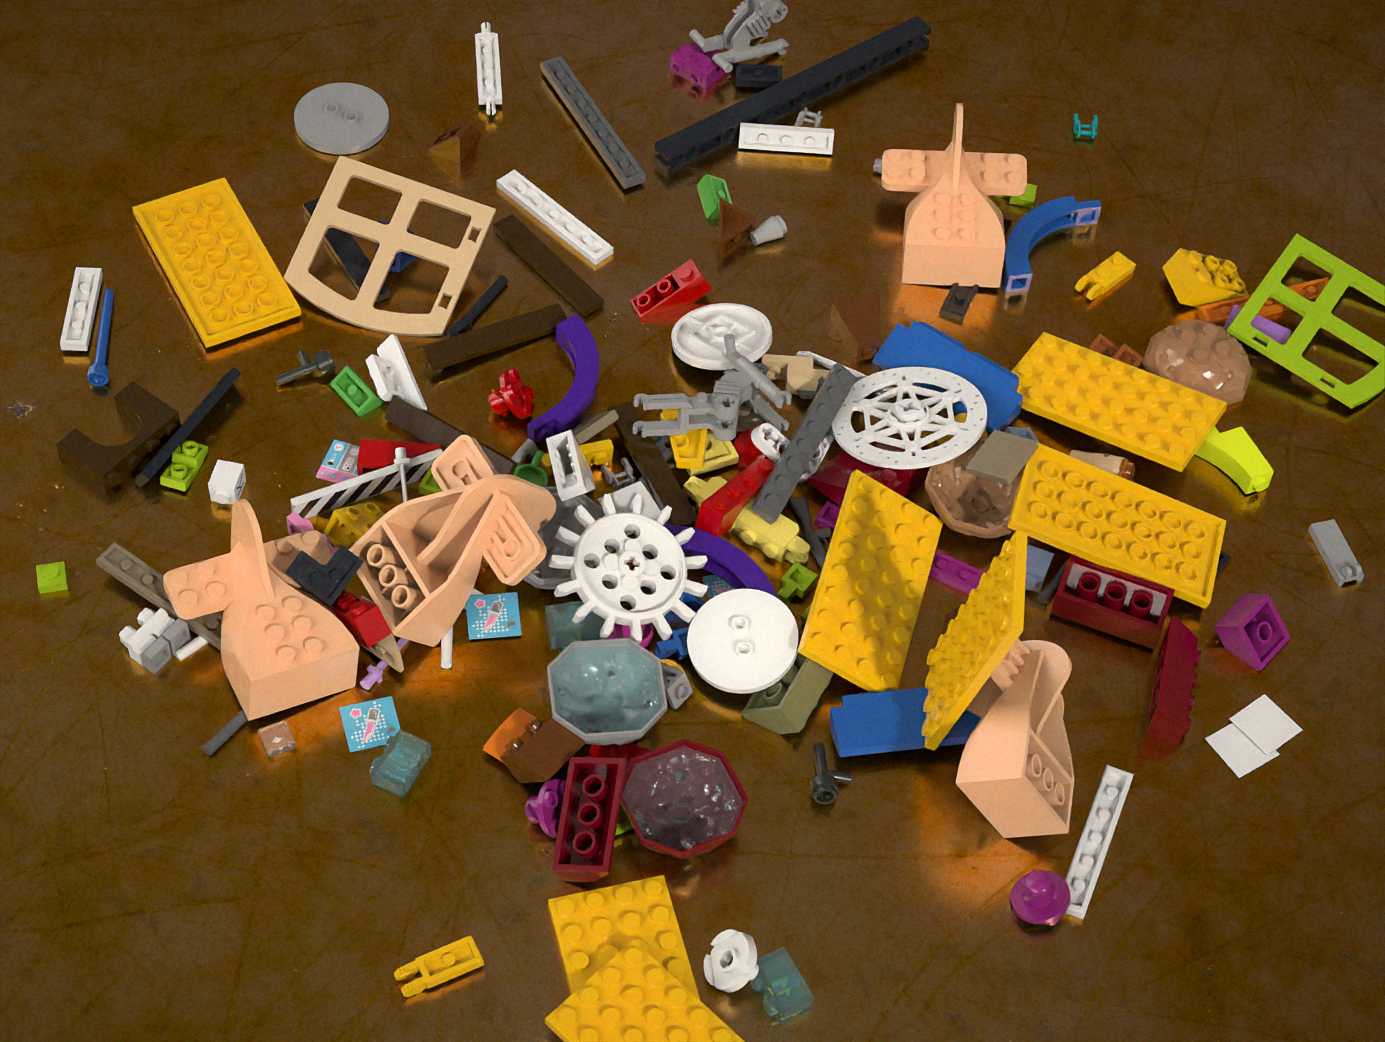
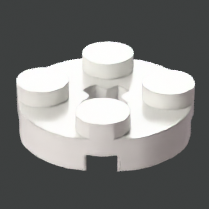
[704,929,759,993]

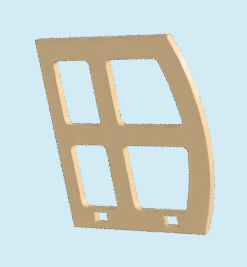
[283,155,496,337]

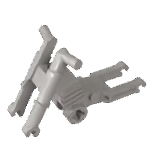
[689,0,789,73]
[633,334,792,441]

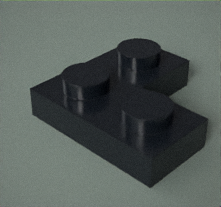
[284,545,364,607]

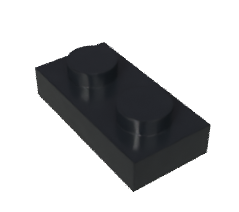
[736,64,782,88]

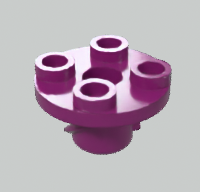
[525,779,566,838]
[1011,869,1071,926]

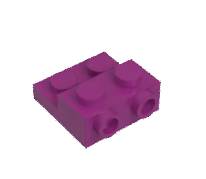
[669,41,733,90]

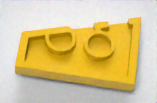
[662,408,709,469]

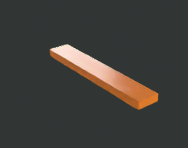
[1196,277,1330,327]

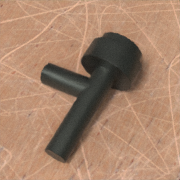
[275,349,336,386]
[809,743,852,804]

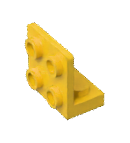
[324,502,385,550]

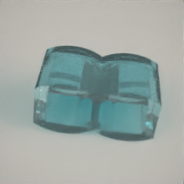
[369,729,431,798]

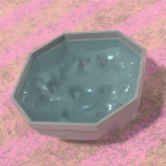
[547,638,667,745]

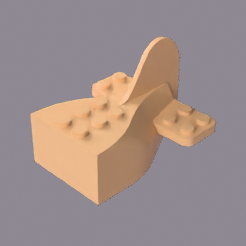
[881,103,1027,288]
[349,435,556,647]
[163,499,360,721]
[956,639,1074,838]

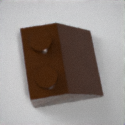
[500,718,585,783]

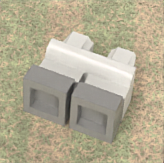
[119,608,191,675]

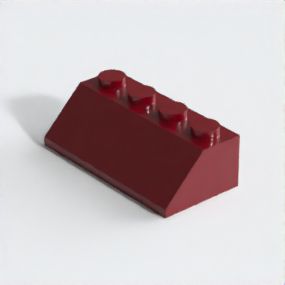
[1050,554,1175,649]
[1146,616,1201,744]
[552,757,627,882]

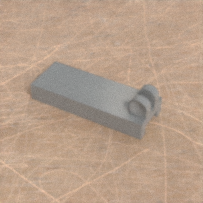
[1308,519,1364,586]

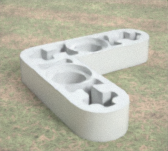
[751,423,834,483]

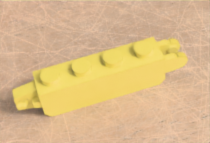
[683,476,810,566]

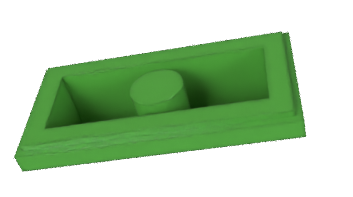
[697,174,733,219]
[329,365,384,417]

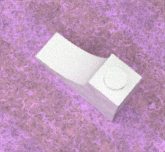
[546,430,596,501]

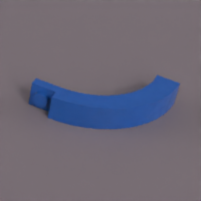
[1002,196,1102,293]

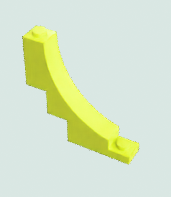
[1194,426,1274,494]

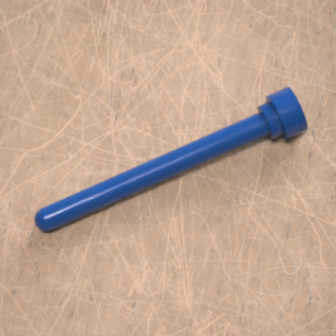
[87,289,114,386]

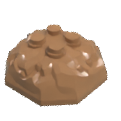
[1140,319,1252,405]
[924,437,1023,538]

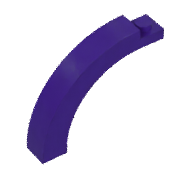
[528,314,599,445]
[664,524,777,598]

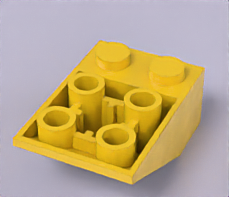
[1162,248,1249,307]

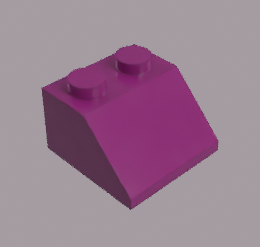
[1214,594,1291,671]

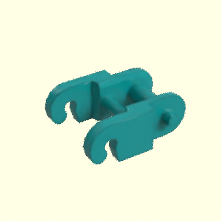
[1073,113,1098,139]

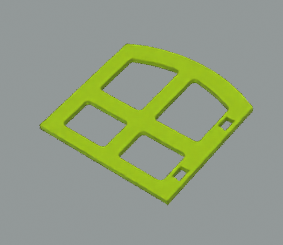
[1226,233,1385,409]

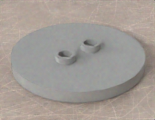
[294,83,389,155]

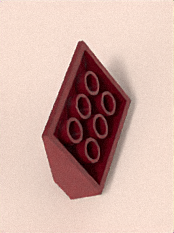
[807,429,931,507]

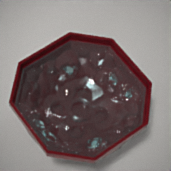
[620,739,749,859]

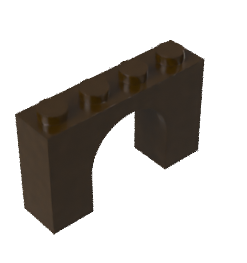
[56,381,181,493]

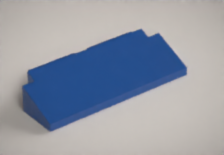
[873,320,1023,433]
[830,687,981,757]

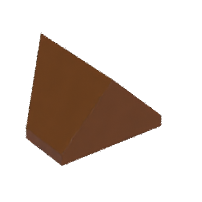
[427,121,481,163]
[717,198,756,259]

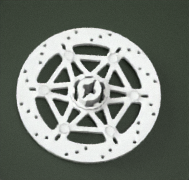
[831,367,987,469]

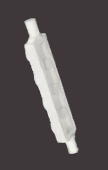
[475,22,502,115]

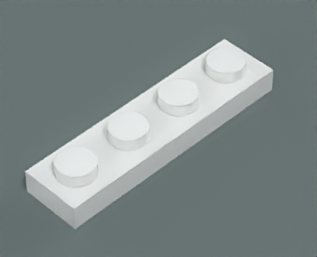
[739,123,834,154]
[60,267,103,351]

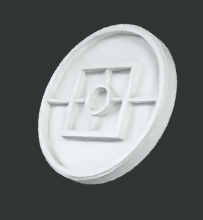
[671,303,773,370]
[687,589,799,693]

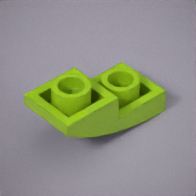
[160,440,208,492]

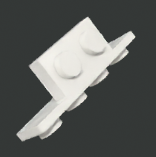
[365,334,427,410]

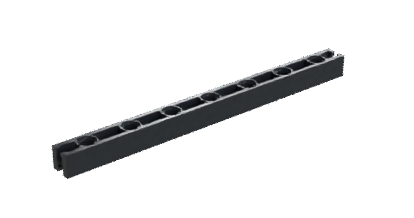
[653,16,932,174]

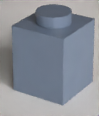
[1025,545,1054,593]

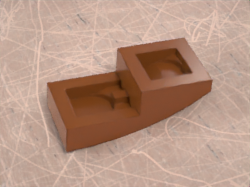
[1088,334,1144,368]

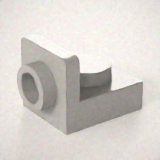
[648,663,693,709]

